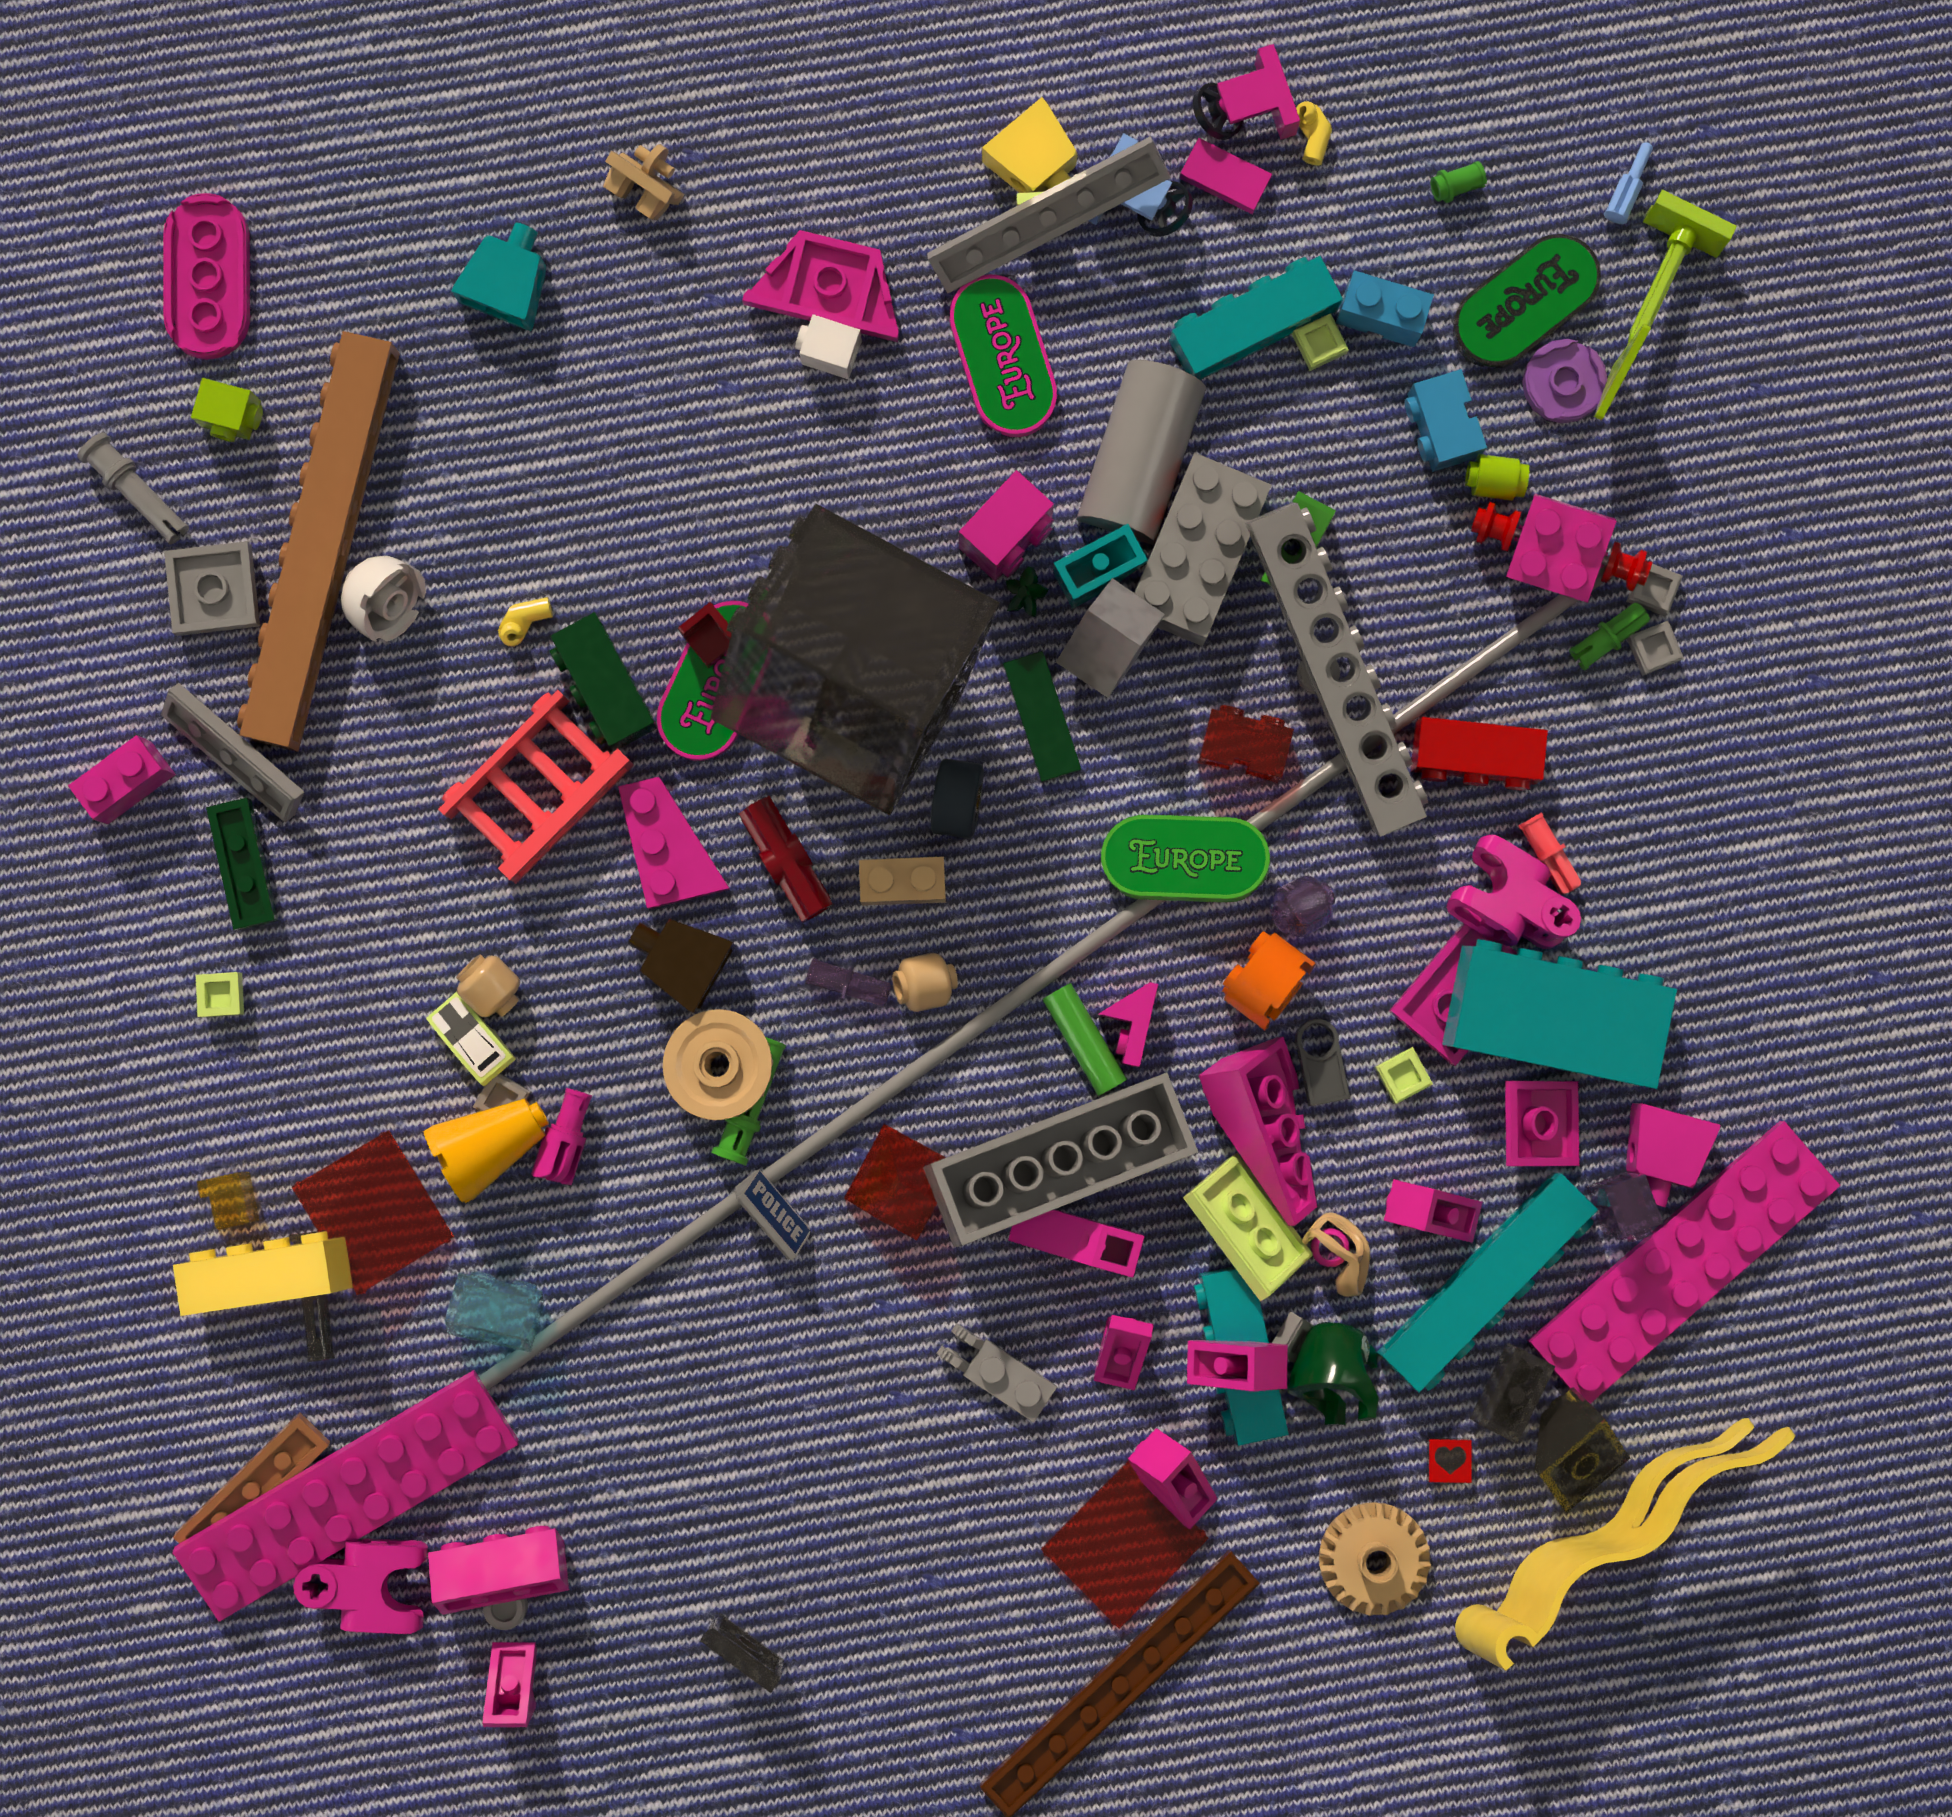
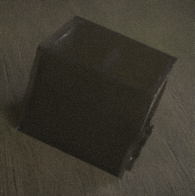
[710,504,1000,816]

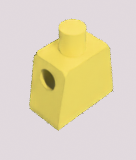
[982,97,1077,193]

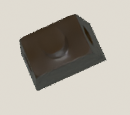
[628,919,736,1014]

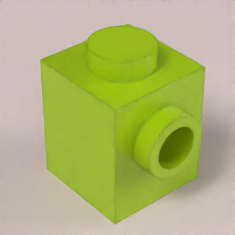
[191,378,263,442]

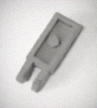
[936,1323,1057,1423]

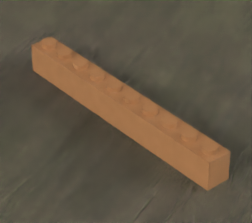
[237,331,400,752]

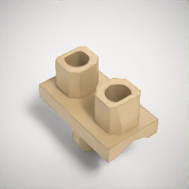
[603,144,685,220]

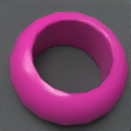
[1311,1228,1350,1267]

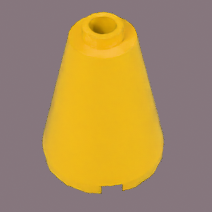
[423,1098,549,1203]

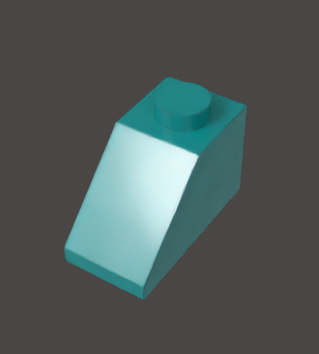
[1053,524,1148,609]

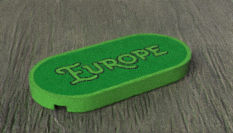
[1101,815,1270,903]

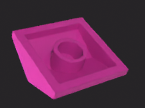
[1505,1081,1579,1166]

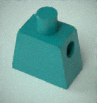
[451,222,546,331]

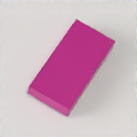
[1179,138,1272,215]

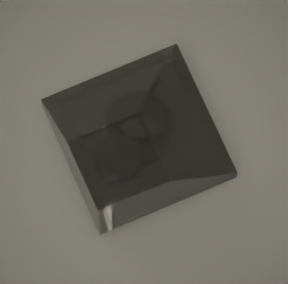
[1534,1387,1631,1514]

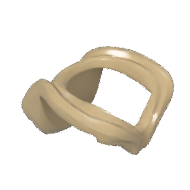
[1302,1212,1370,1297]

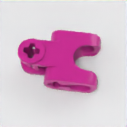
[1447,835,1581,949]
[293,1538,428,1634]

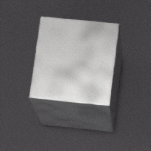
[1056,578,1165,698]

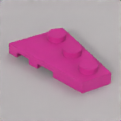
[618,777,730,909]

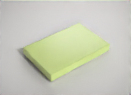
[1183,1153,1313,1301]

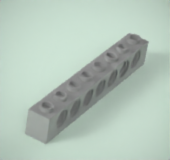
[1245,502,1428,837]

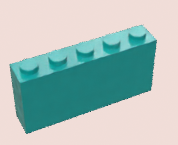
[1442,939,1677,1089]

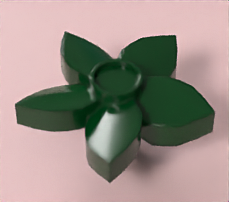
[1006,566,1049,617]

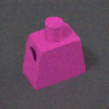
[1626,1103,1721,1208]

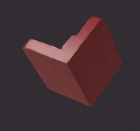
[678,602,741,669]

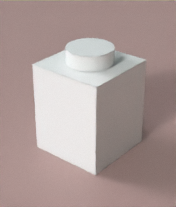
[795,314,862,379]

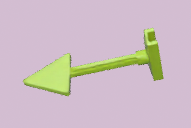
[1594,189,1737,420]

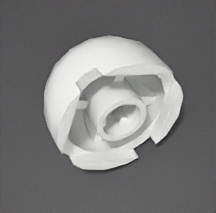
[341,556,426,642]

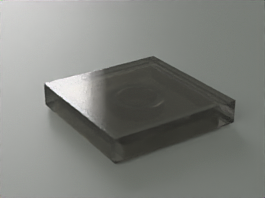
[700,1612,785,1693]

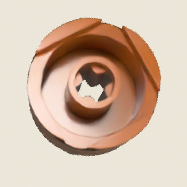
[1222,931,1316,1031]

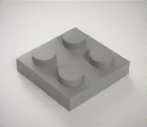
[164,541,260,636]

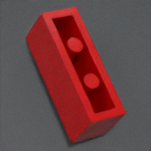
[1410,717,1548,790]

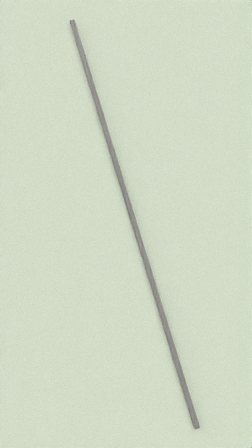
[479,565,1605,1391]

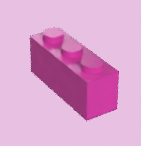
[428,1526,569,1615]

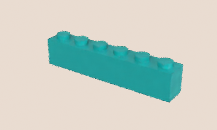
[1377,1172,1598,1393]

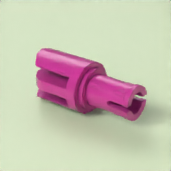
[531,1088,592,1185]

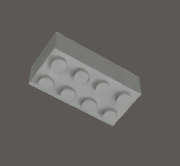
[1134,452,1272,647]

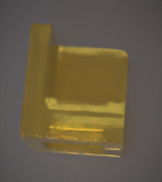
[197,1171,260,1230]

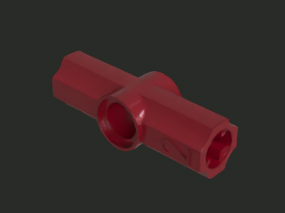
[739,796,833,923]

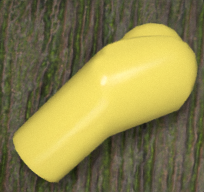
[1296,101,1332,166]
[498,597,553,646]

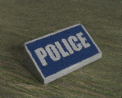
[735,1169,810,1261]

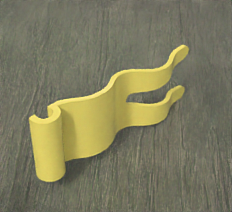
[1455,1418,1795,1671]

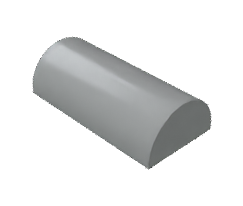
[1076,360,1206,546]

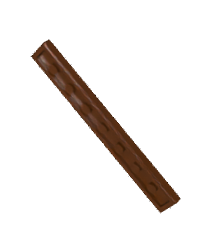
[980,1549,1260,1817]

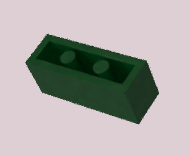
[549,612,658,751]

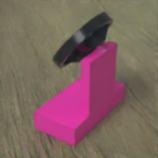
[1193,44,1300,140]

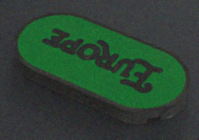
[1453,234,1601,369]

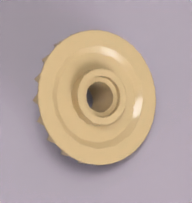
[663,1009,774,1120]
[1319,1502,1431,1616]

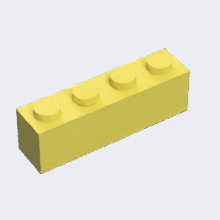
[173,1231,353,1316]

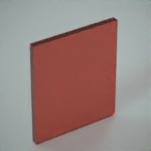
[291,1130,454,1296]
[1041,1460,1209,1629]

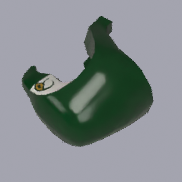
[1287,1322,1379,1425]

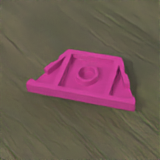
[742,230,899,342]

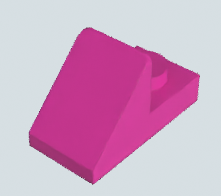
[1098,982,1158,1067]
[1093,1315,1153,1390]
[482,1642,537,1727]

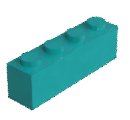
[1169,256,1343,380]
[1193,1266,1289,1446]

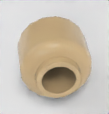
[892,953,958,1012]
[456,954,520,1017]

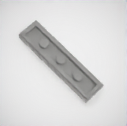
[161,683,304,823]

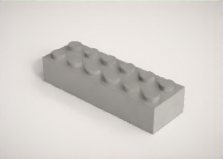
[923,1072,1198,1247]

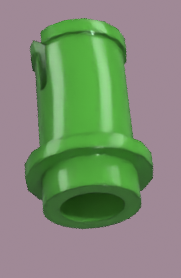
[1430,161,1487,203]

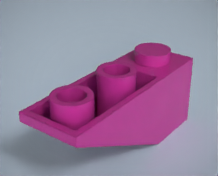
[1008,1209,1144,1278]

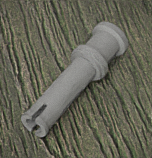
[77,432,189,545]

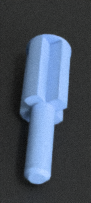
[1604,142,1653,224]

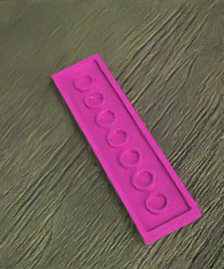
[1527,1121,1840,1407]
[173,1370,518,1622]

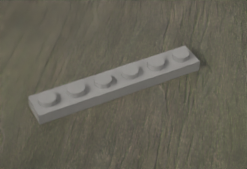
[927,136,1171,294]

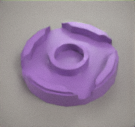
[1522,339,1607,424]

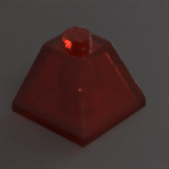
[844,1124,947,1240]

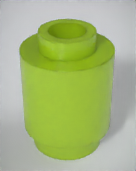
[1465,454,1529,501]

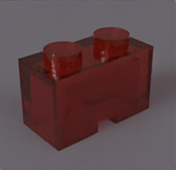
[1196,705,1294,783]

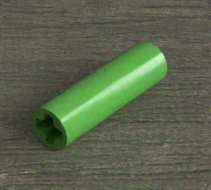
[1042,983,1127,1096]

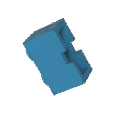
[1335,270,1434,347]
[1405,369,1487,472]

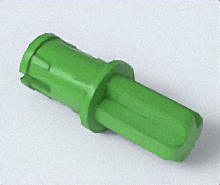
[1569,603,1650,670]

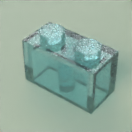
[444,1271,544,1352]

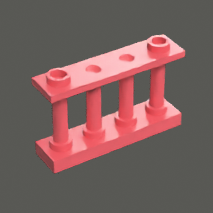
[438,690,634,883]

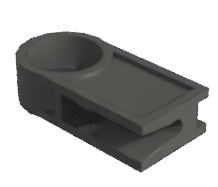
[1295,1019,1350,1106]

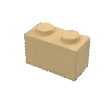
[859,857,946,906]

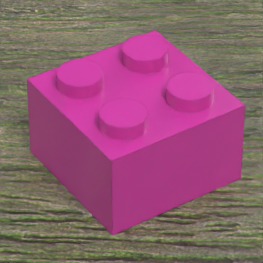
[959,470,1054,582]

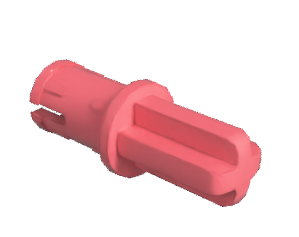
[1518,812,1581,895]

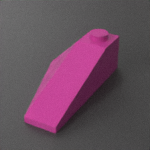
[1198,1036,1317,1226]

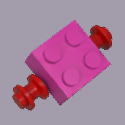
[1471,494,1653,603]

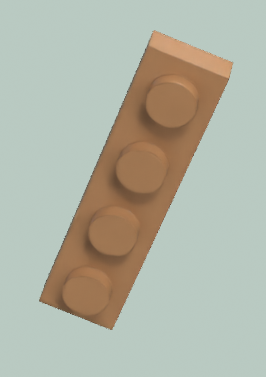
[173,1412,330,1544]

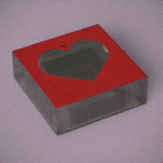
[1426,1437,1472,1483]

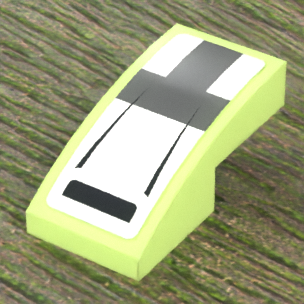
[426,992,516,1086]

